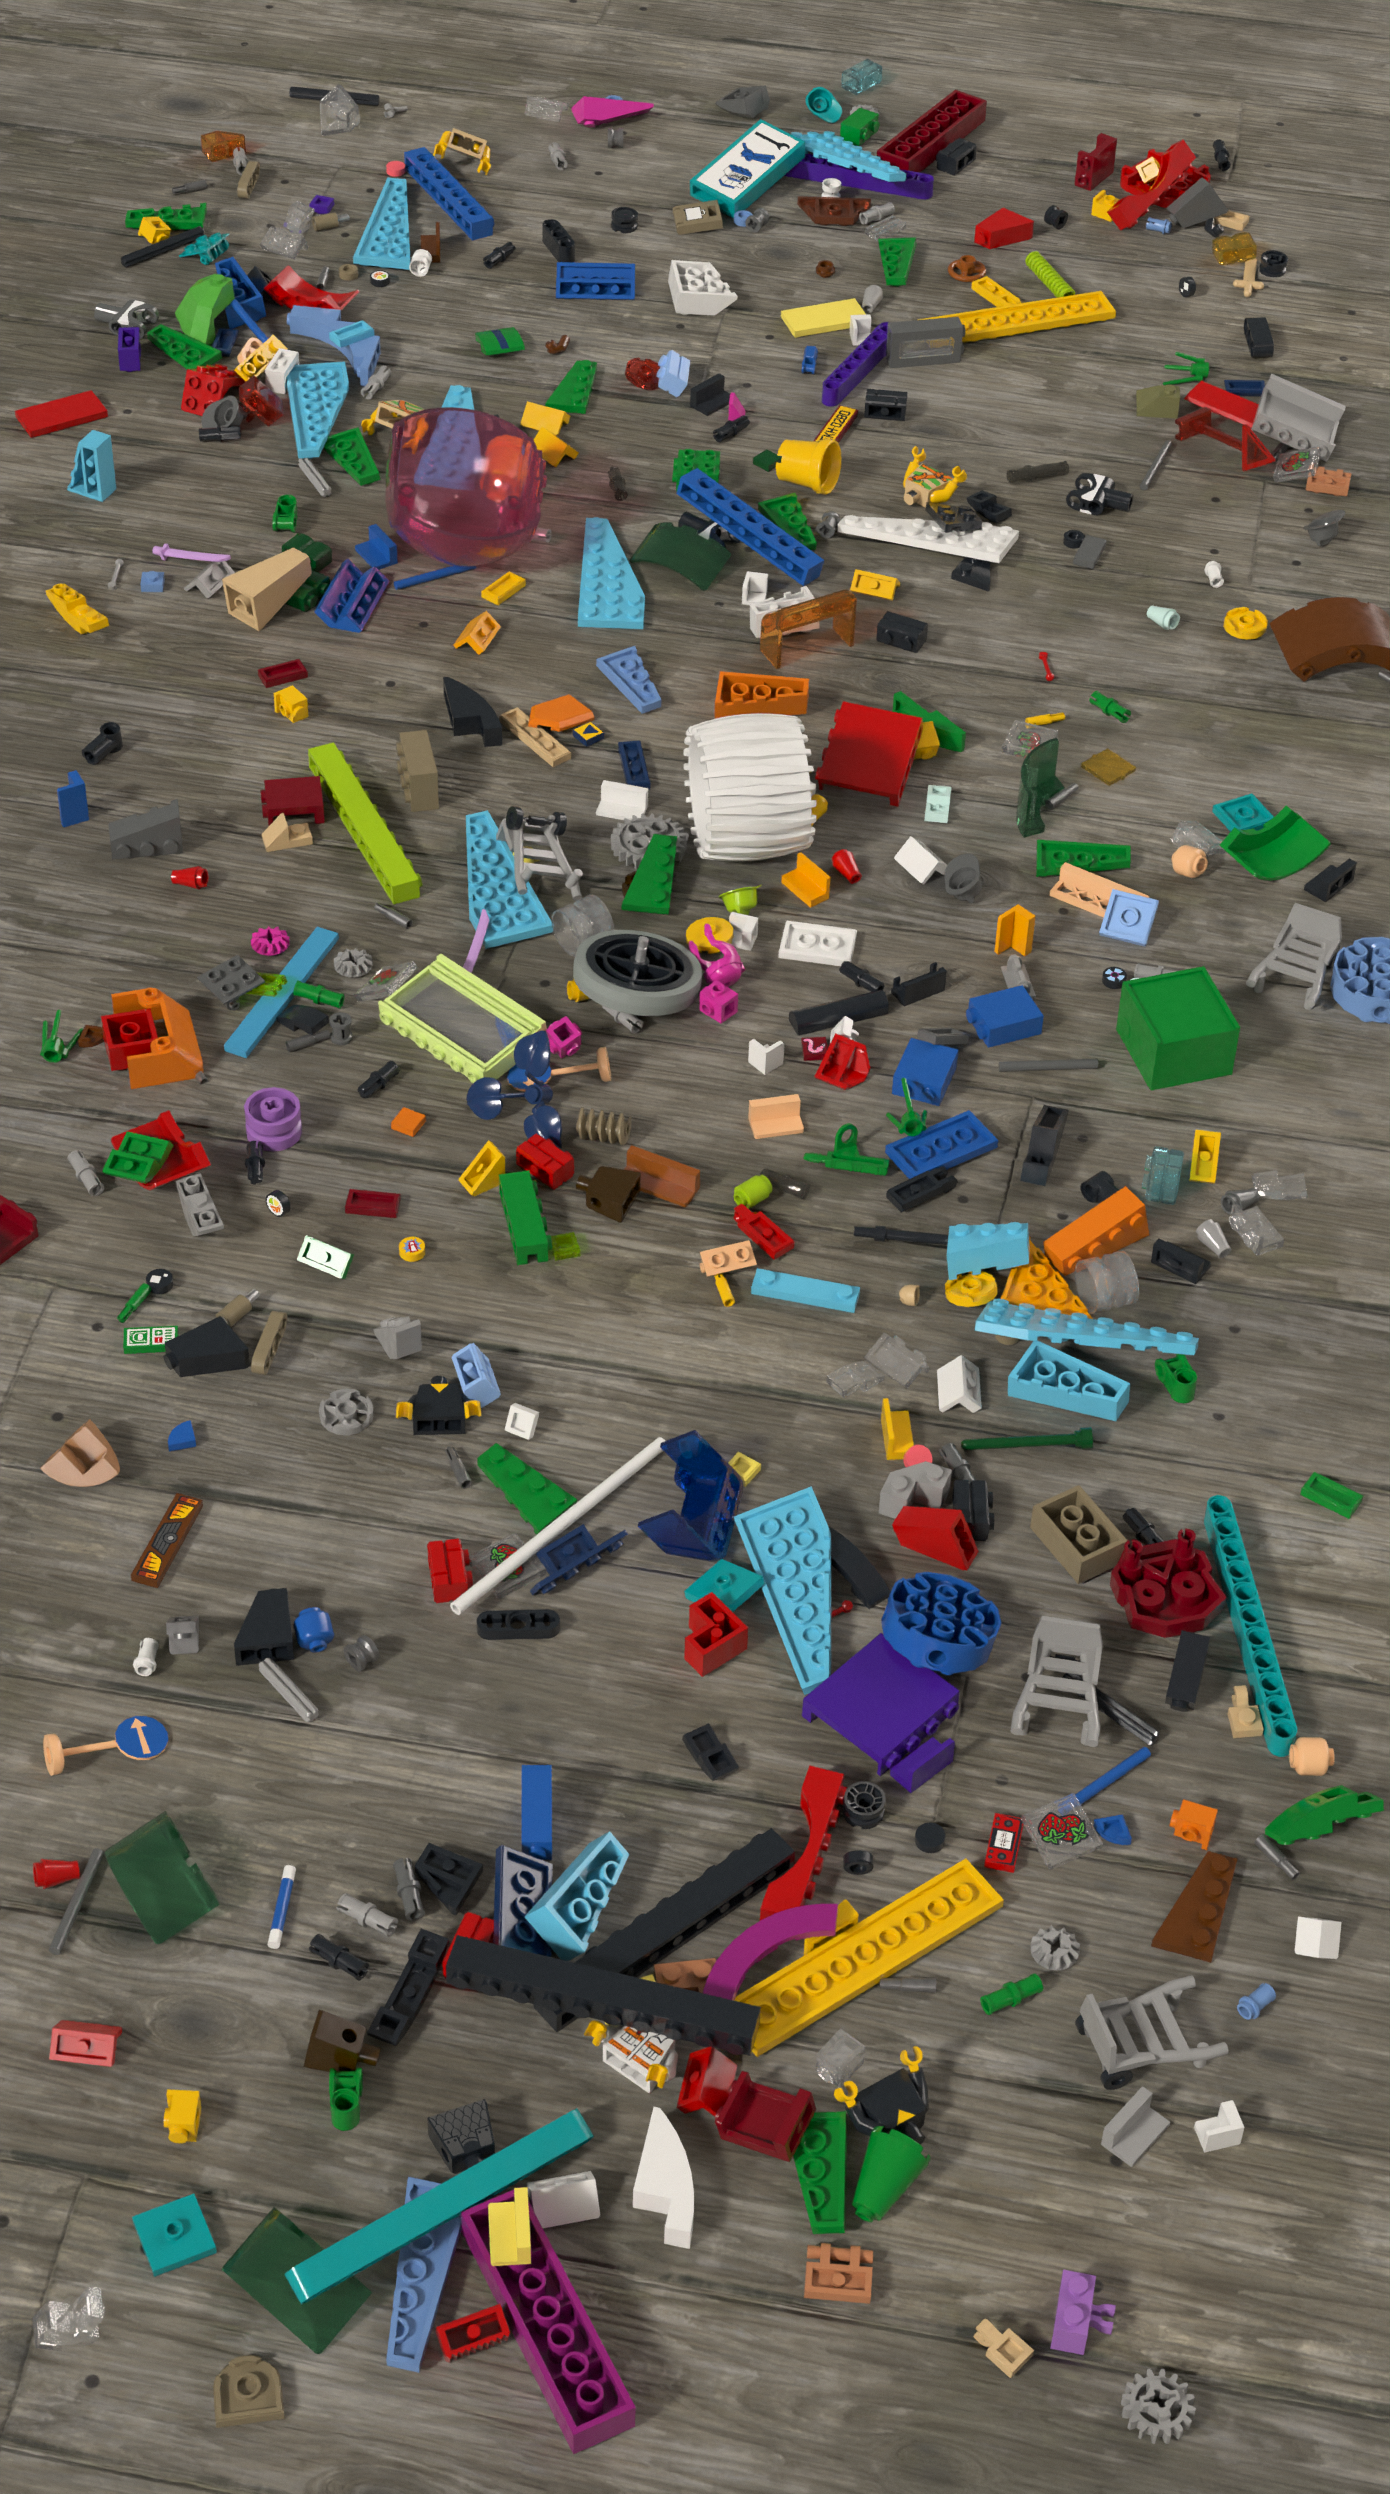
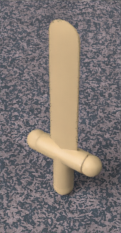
[1233,257,1264,297]

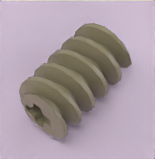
[576,1107,632,1146]

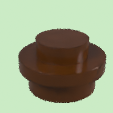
[816,260,835,278]

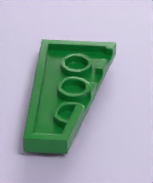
[147,324,222,369]
[758,492,817,551]

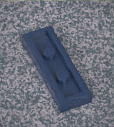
[618,740,651,790]

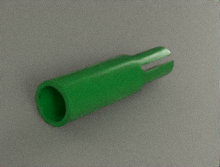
[117,1283,151,1323]

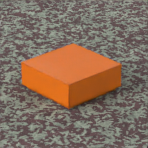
[391,1107,426,1137]

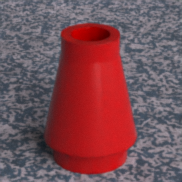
[832,849,862,884]
[171,866,208,890]
[33,1859,80,1889]

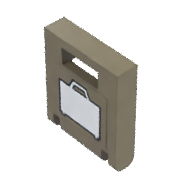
[672,200,723,235]

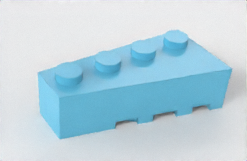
[1008,1340,1130,1421]
[525,1831,629,1961]

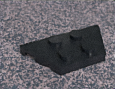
[925,502,982,533]

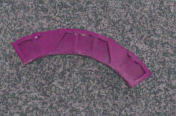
[703,1904,838,2001]

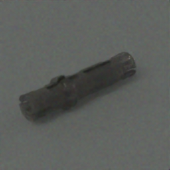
[1007,461,1069,483]

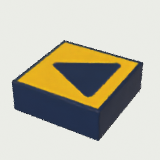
[573,721,604,747]

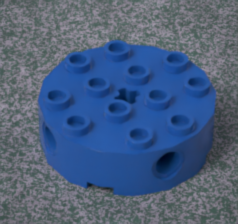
[881,1572,1001,1675]

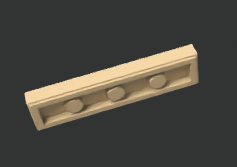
[499,707,571,767]

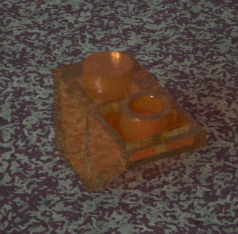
[201,131,246,162]

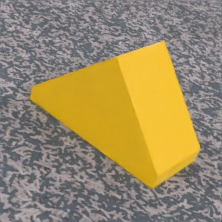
[458,1140,505,1196]

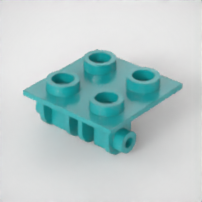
[179,232,229,265]

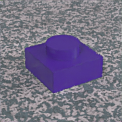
[309,195,334,214]

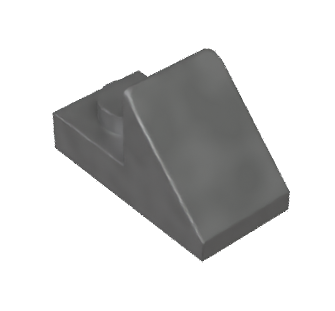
[166,1616,199,1654]

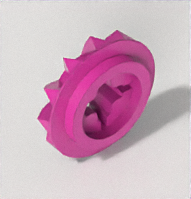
[251,926,290,956]

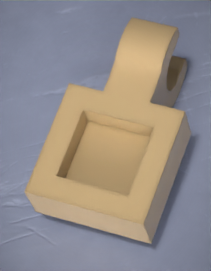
[1227,1685,1264,1738]
[973,2319,1034,2378]

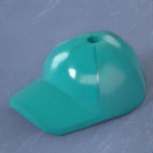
[805,87,842,123]

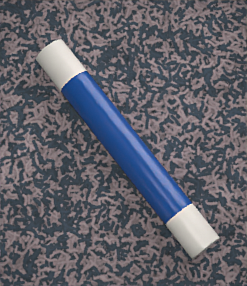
[267,1865,296,1949]

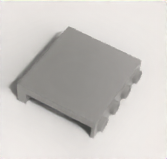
[1252,374,1346,462]

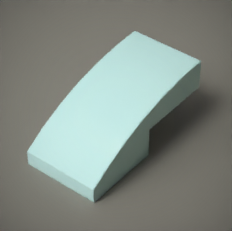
[924,785,951,823]

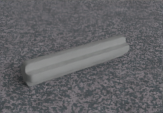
[298,458,332,497]
[259,1658,319,1723]

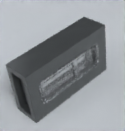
[886,317,965,368]

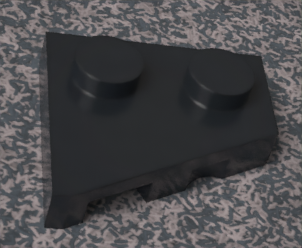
[951,557,990,591]
[415,1843,483,1915]

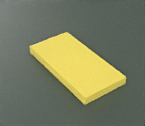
[781,298,866,338]

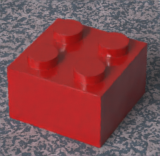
[101,1008,158,1071]

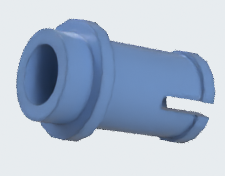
[1146,217,1172,235]
[1237,1983,1276,2020]

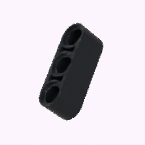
[542,219,575,262]
[1244,317,1274,358]

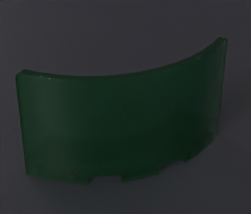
[629,522,732,591]
[1016,738,1064,838]
[104,1811,220,1944]
[222,2207,372,2354]

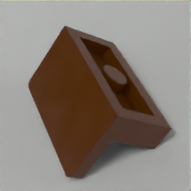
[421,222,441,263]

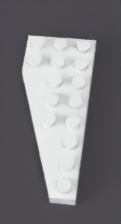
[837,515,1019,563]

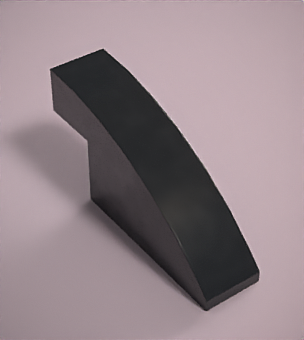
[443,677,502,747]
[1020,1105,1069,1186]

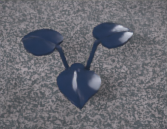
[466,1030,562,1149]

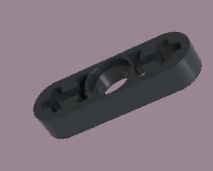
[477,1609,560,1640]

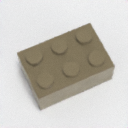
[396,730,439,812]
[1030,1485,1127,1584]

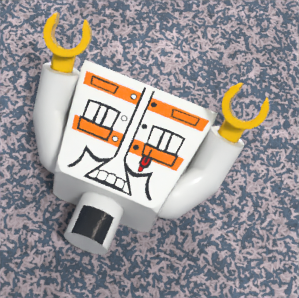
[584,2020,678,2094]

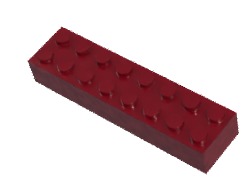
[877,90,987,173]

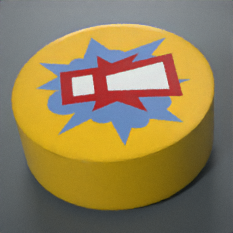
[399,1237,425,1262]

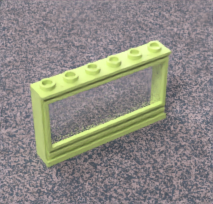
[378,954,547,1083]

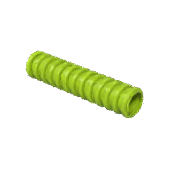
[1025,251,1076,298]

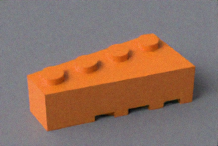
[715,671,809,719]
[1043,1186,1149,1276]

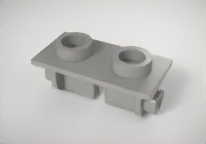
[1001,954,1036,998]

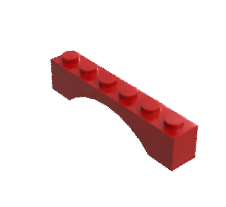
[1107,139,1196,230]
[760,1765,847,1920]

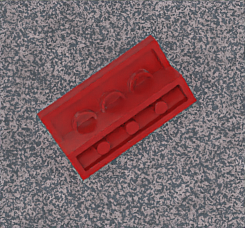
[1184,381,1259,429]

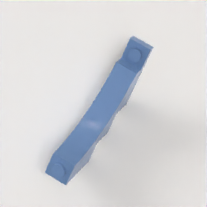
[287,305,381,386]

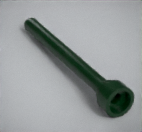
[961,1427,1093,1450]

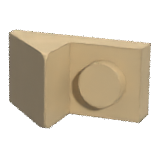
[262,813,313,852]

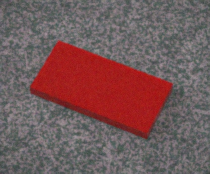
[15,390,108,438]

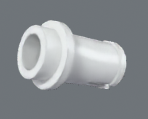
[1204,561,1224,588]
[133,1638,159,1676]

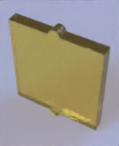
[1081,748,1136,786]

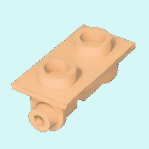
[700,1240,757,1277]

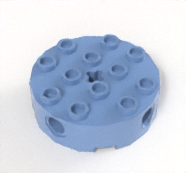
[1330,937,1390,1024]

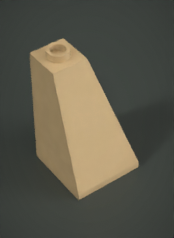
[222,548,312,631]

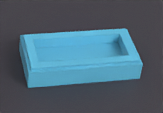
[329,320,374,348]

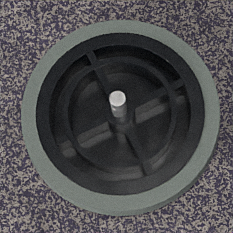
[573,930,702,1016]

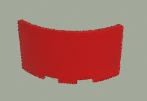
[264,265,359,310]
[111,1110,211,1190]

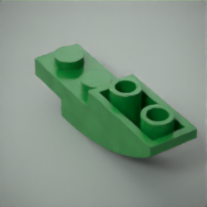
[892,691,966,752]
[1265,1785,1384,1845]

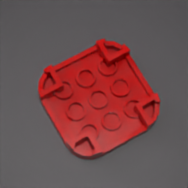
[1120,149,1211,208]

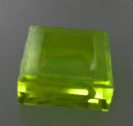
[551,1232,580,1261]

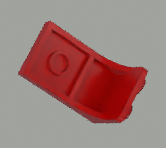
[181,364,251,416]

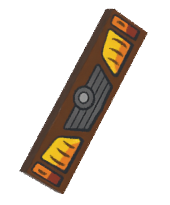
[131,1493,203,1588]

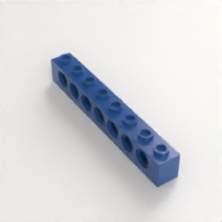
[404,147,495,241]
[676,468,824,586]

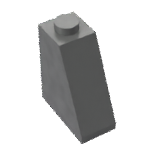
[1167,177,1229,228]

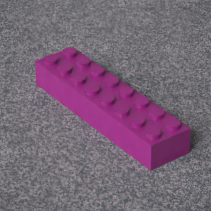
[461,2187,636,2455]

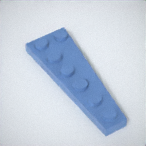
[386,2177,462,2373]

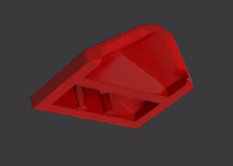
[814,1033,870,1090]

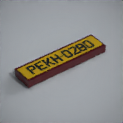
[814,405,858,443]

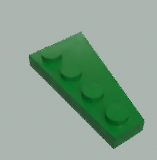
[125,203,207,230]
[878,237,917,287]
[545,360,597,414]
[323,427,381,486]
[621,834,677,915]
[1036,840,1131,877]
[477,1443,577,1535]
[793,2111,847,2234]

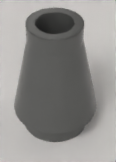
[1221,1188,1260,1215]

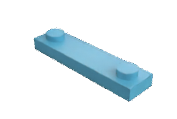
[751,1268,860,1313]

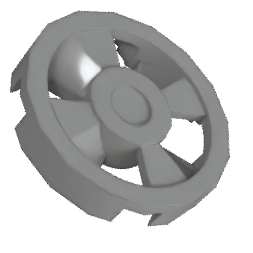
[319,1389,374,1435]

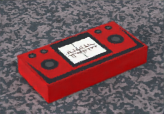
[984,1813,1024,1873]

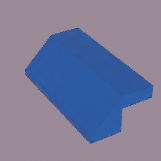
[556,262,635,300]
[314,559,389,633]

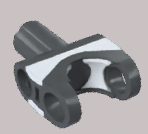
[94,300,159,339]

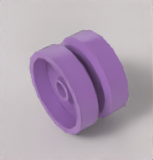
[244,1087,302,1152]

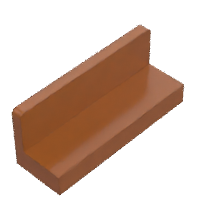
[624,1145,700,1207]

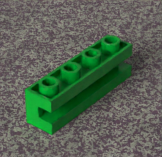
[499,1170,552,1266]

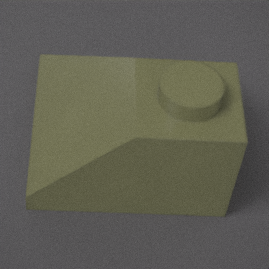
[1136,384,1180,419]

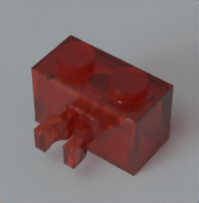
[239,375,284,427]

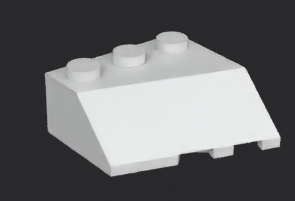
[668,260,738,316]

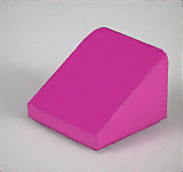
[728,392,745,421]

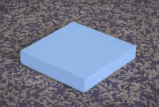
[1099,889,1159,947]

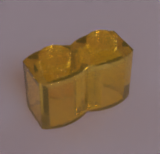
[1212,232,1257,265]

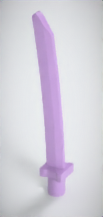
[152,544,231,562]
[456,909,489,993]

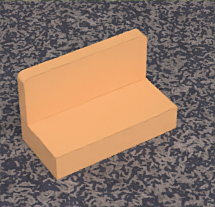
[748,1094,804,1139]

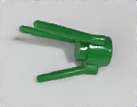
[1163,352,1209,385]
[40,1010,83,1063]
[886,1077,928,1136]

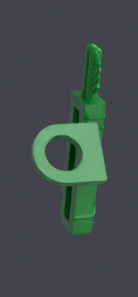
[803,1123,889,1176]

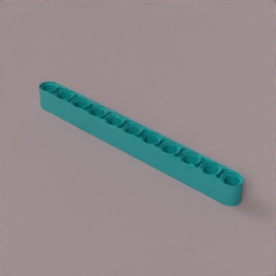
[1204,1495,1297,1757]
[284,2108,594,2304]

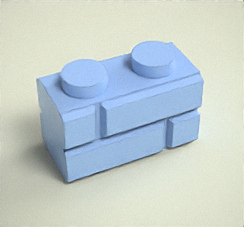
[656,350,690,397]
[452,1343,501,1408]

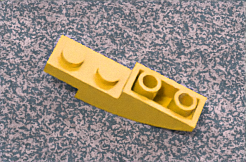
[234,335,288,385]
[46,583,109,634]

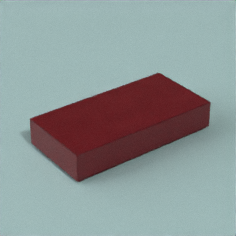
[258,659,308,688]
[345,1189,401,1218]

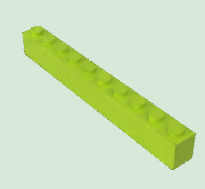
[308,742,422,905]

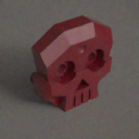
[1110,1528,1227,1638]

